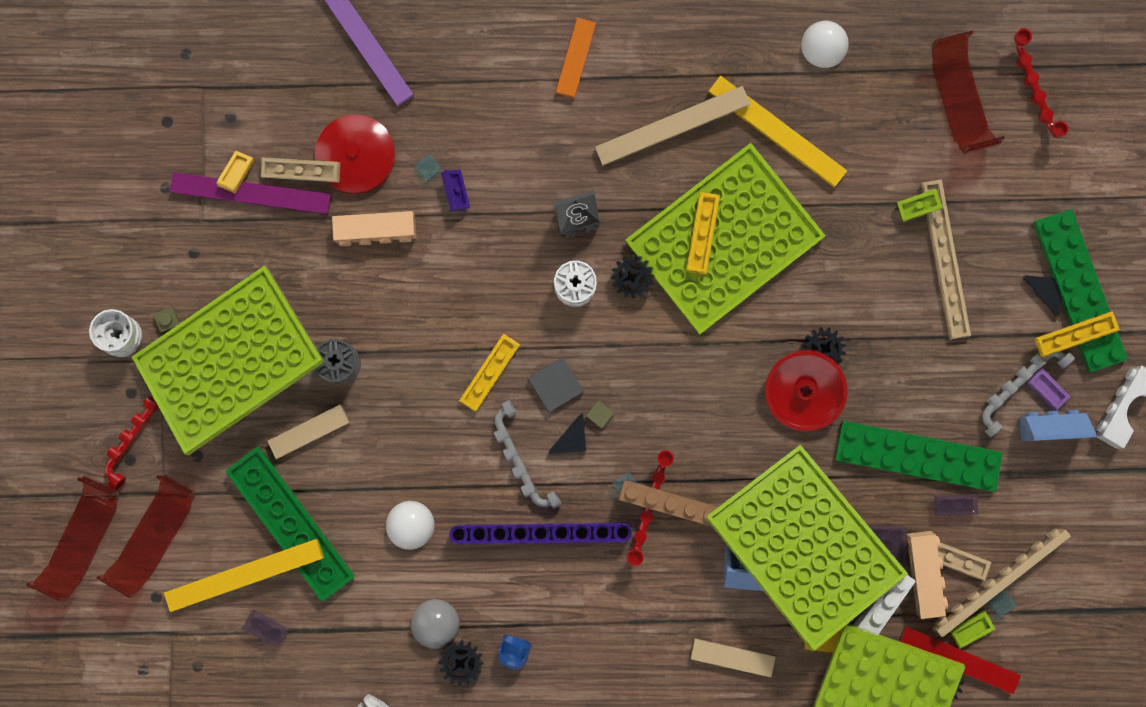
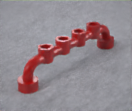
[1014,28,1069,138]
[105,396,159,491]
[627,450,674,566]

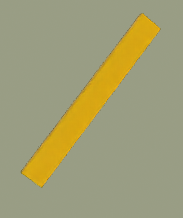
[708,75,847,188]
[164,538,324,612]

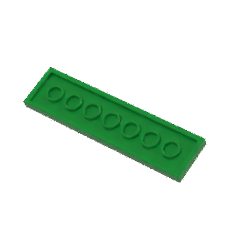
[1033,209,1128,373]
[835,421,1003,492]
[225,446,356,602]

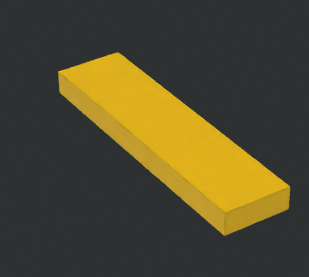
[686,192,720,275]
[1034,311,1120,357]
[459,334,520,412]

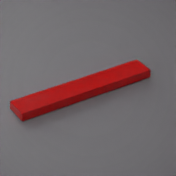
[899,626,1021,695]

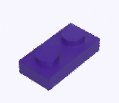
[441,170,470,211]

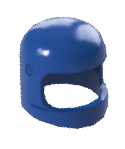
[498,634,532,670]

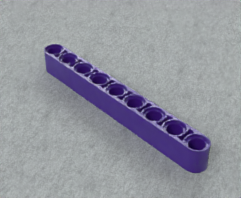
[449,523,632,544]

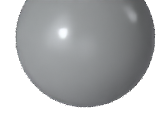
[411,599,460,649]

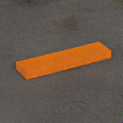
[556,17,596,99]

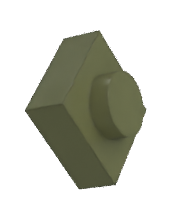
[153,307,180,333]

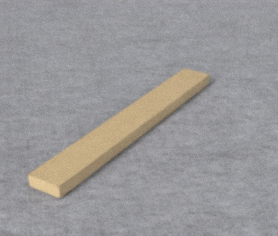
[595,86,750,166]
[920,179,971,340]

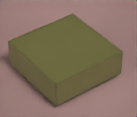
[586,400,614,429]

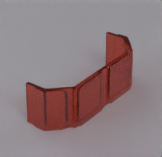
[932,31,1005,155]
[96,473,196,598]
[26,475,120,602]

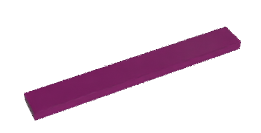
[170,172,332,215]

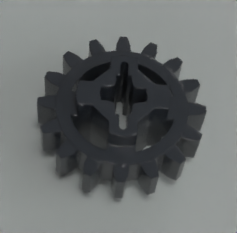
[611,255,655,299]
[802,327,846,363]
[438,639,484,686]

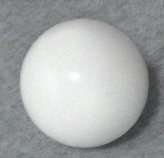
[801,21,849,68]
[386,501,435,550]

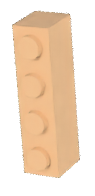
[332,211,416,246]
[907,531,948,619]

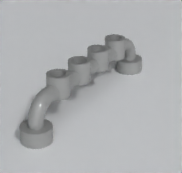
[982,351,1075,437]
[494,400,562,509]

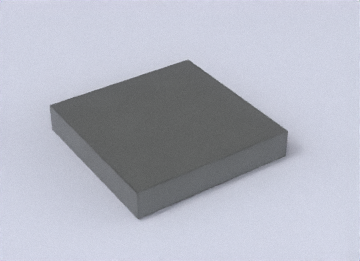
[528,357,584,413]

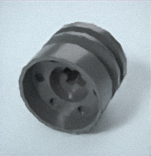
[315,339,361,384]

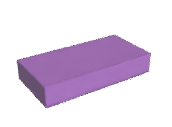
[1026,368,1071,411]

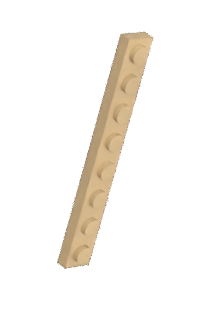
[932,529,1071,637]

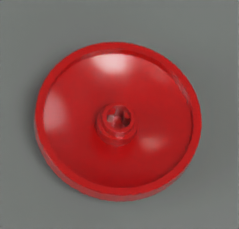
[315,115,395,194]
[765,350,848,431]

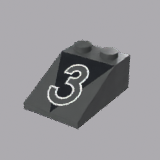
[554,190,600,238]

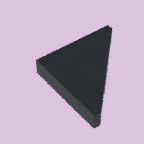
[1023,275,1061,316]
[549,414,586,454]

